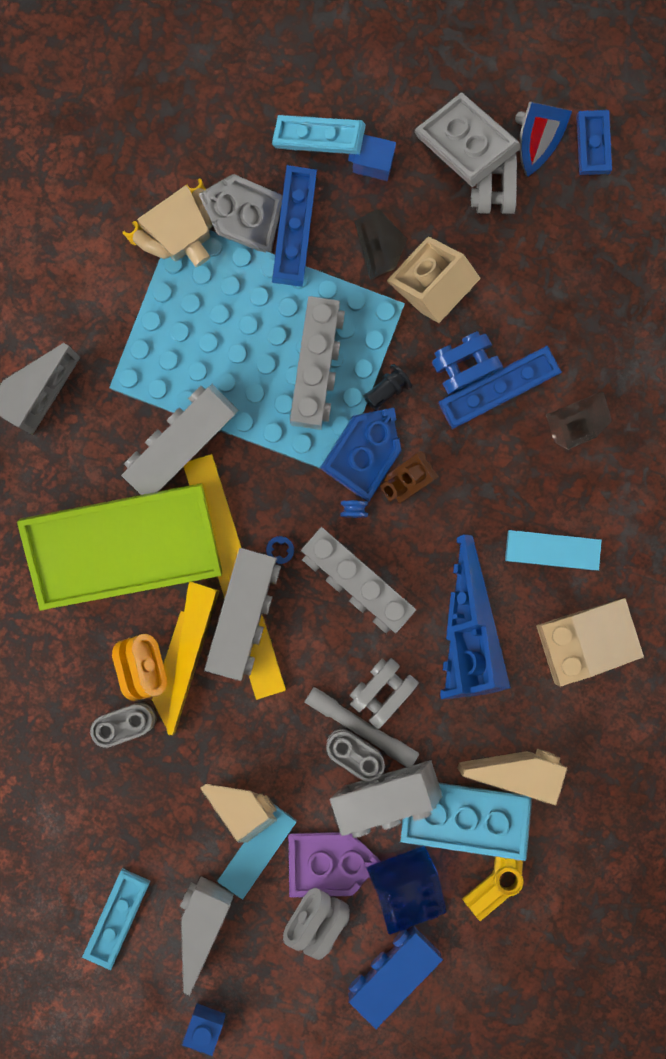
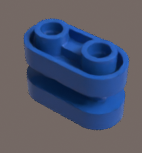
[432,331,503,395]

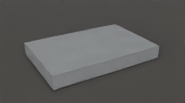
[415,92,521,187]

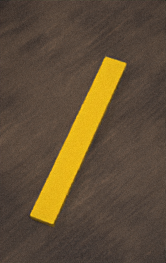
[183,454,286,700]

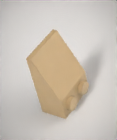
[536,598,644,686]
[457,749,567,805]

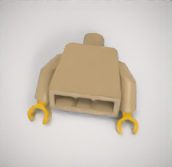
[122,178,213,267]

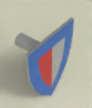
[515,101,572,177]

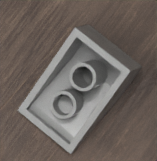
[0,343,81,435]
[180,876,234,996]

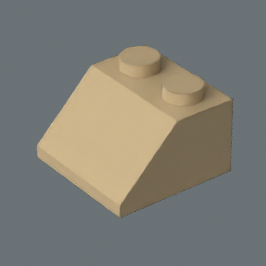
[387,236,481,323]
[201,784,277,843]

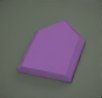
[288,832,383,897]

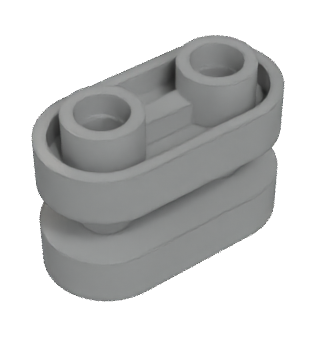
[471,153,517,214]
[349,658,419,729]
[90,702,157,748]
[327,728,385,782]
[283,888,350,960]

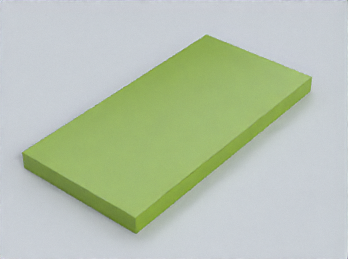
[17,483,223,610]

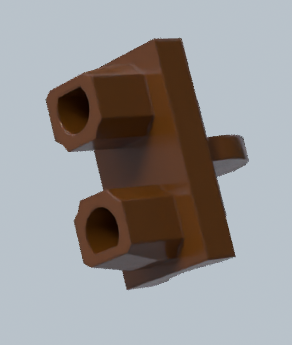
[380,451,439,503]

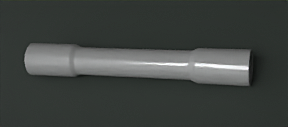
[304,687,419,767]

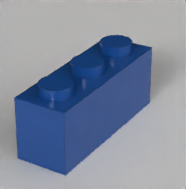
[348,926,443,1029]

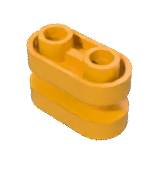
[112,634,167,701]

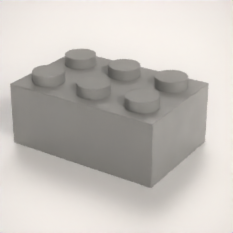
[330,760,443,838]

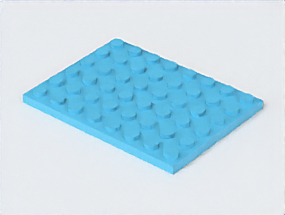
[109,230,405,469]

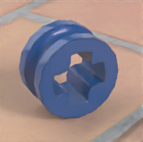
[340,500,368,518]
[266,536,294,564]

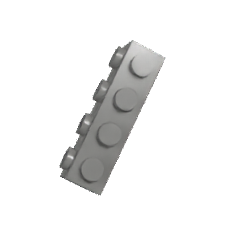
[290,296,345,430]
[121,384,239,495]
[301,527,416,634]
[204,548,281,681]

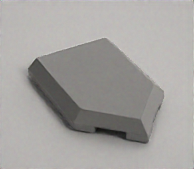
[199,174,283,253]

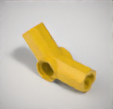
[462,856,523,921]

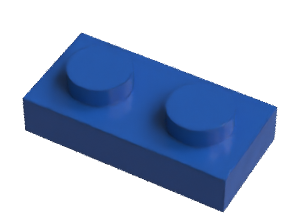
[576,110,612,175]

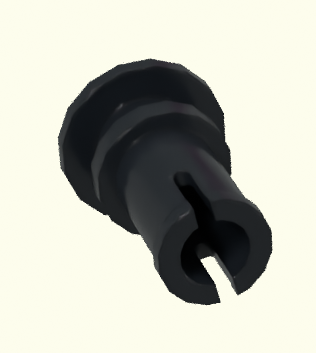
[363,364,412,411]

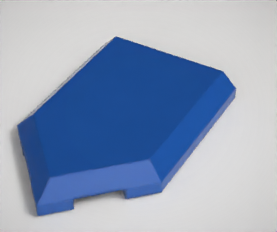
[320,408,402,502]

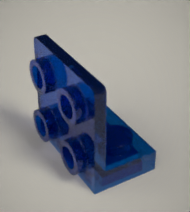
[366,846,447,934]

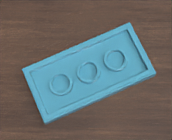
[401,782,532,861]

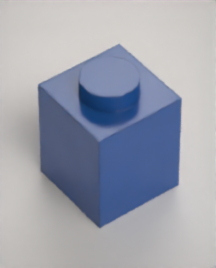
[348,135,396,181]
[182,1004,226,1056]

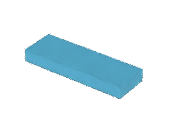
[272,115,366,155]
[505,530,602,571]
[217,804,297,900]
[82,868,151,970]

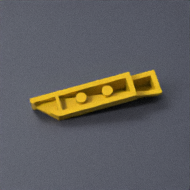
[152,582,219,736]

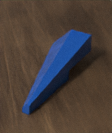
[440,534,511,699]

